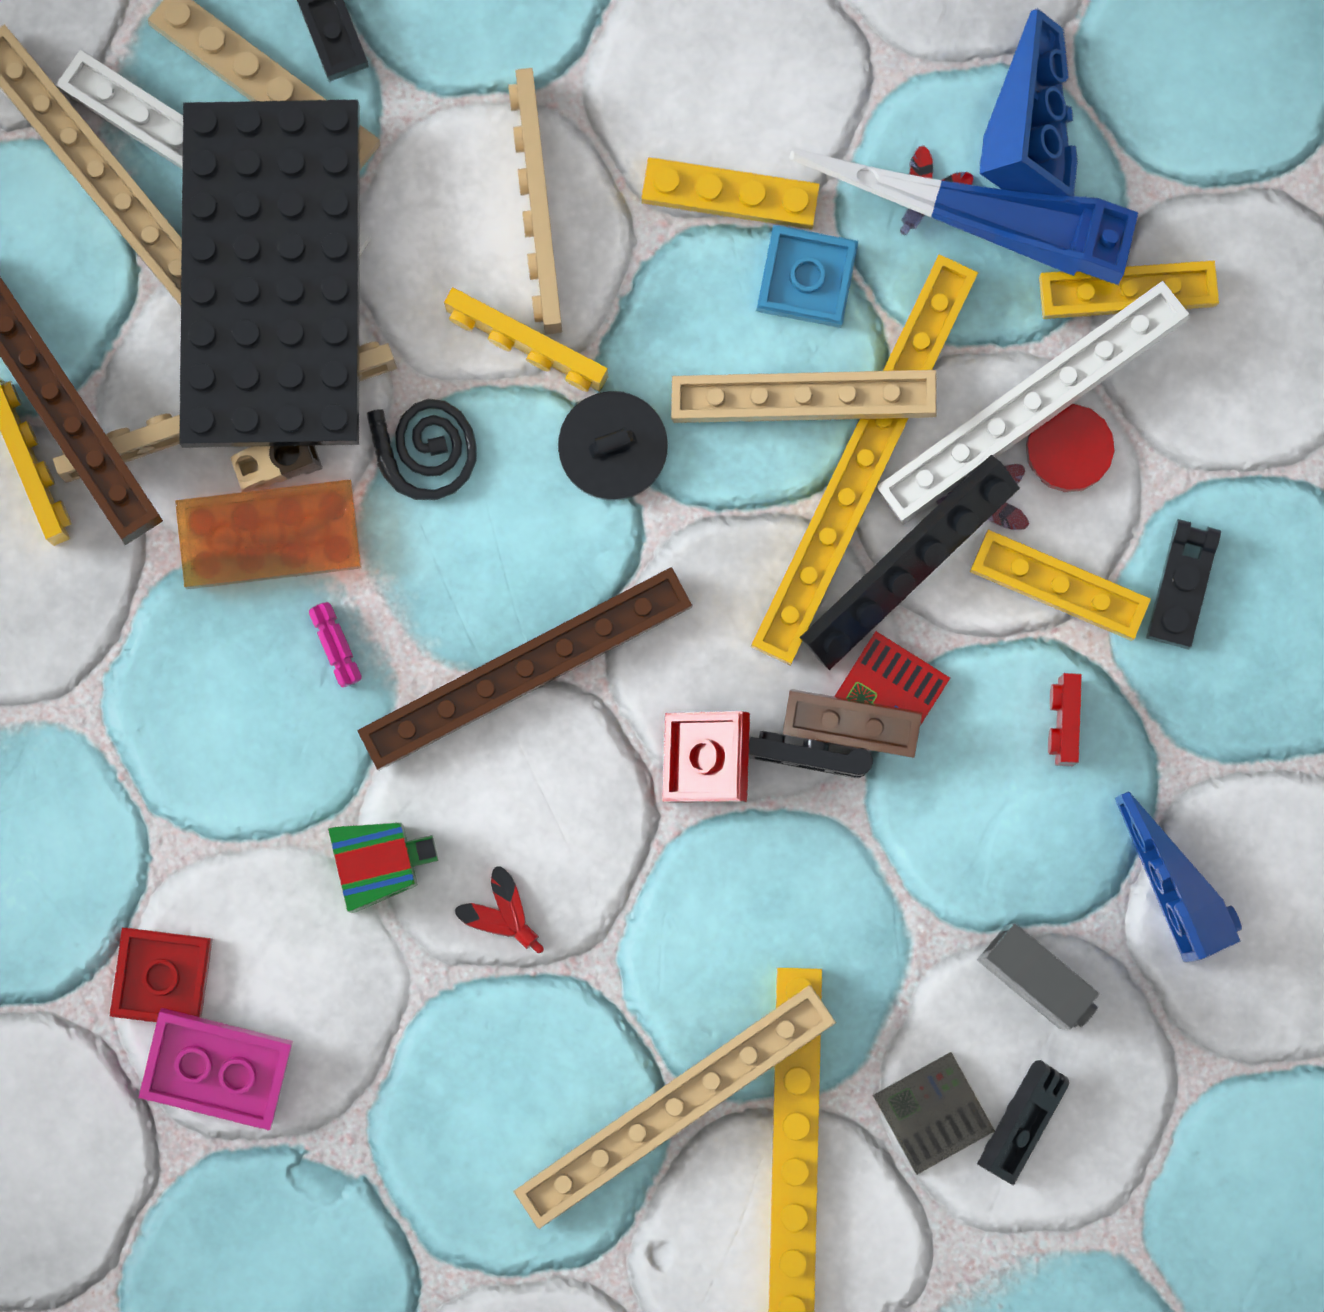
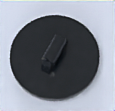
[558,391,668,501]

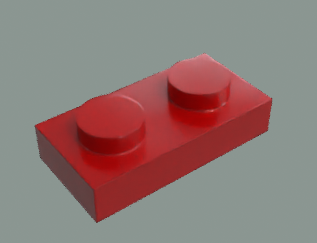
[1048,673,1082,767]

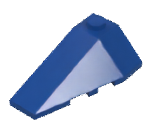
[979,8,1078,196]
[1115,792,1242,962]

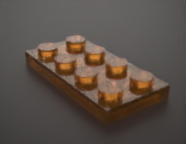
[175,479,362,589]

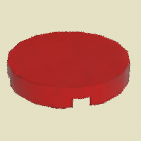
[1026,404,1115,492]

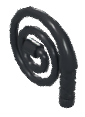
[366,399,477,500]

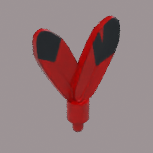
[455,866,544,953]

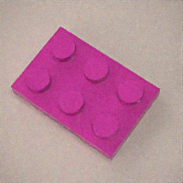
[138,1008,293,1131]

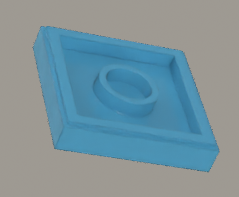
[756,224,859,328]

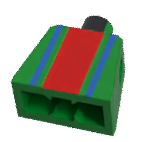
[328,823,439,913]

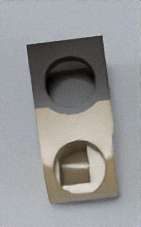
[230,445,323,493]

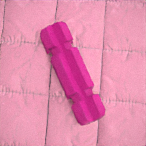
[309,602,362,687]

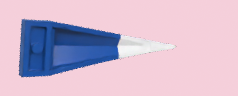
[789,149,1139,285]

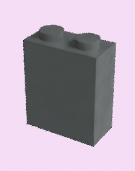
[977,923,1100,1029]

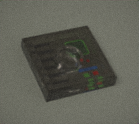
[872,1052,995,1175]

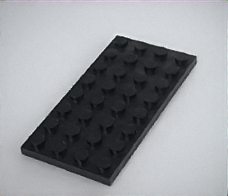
[179,99,360,448]

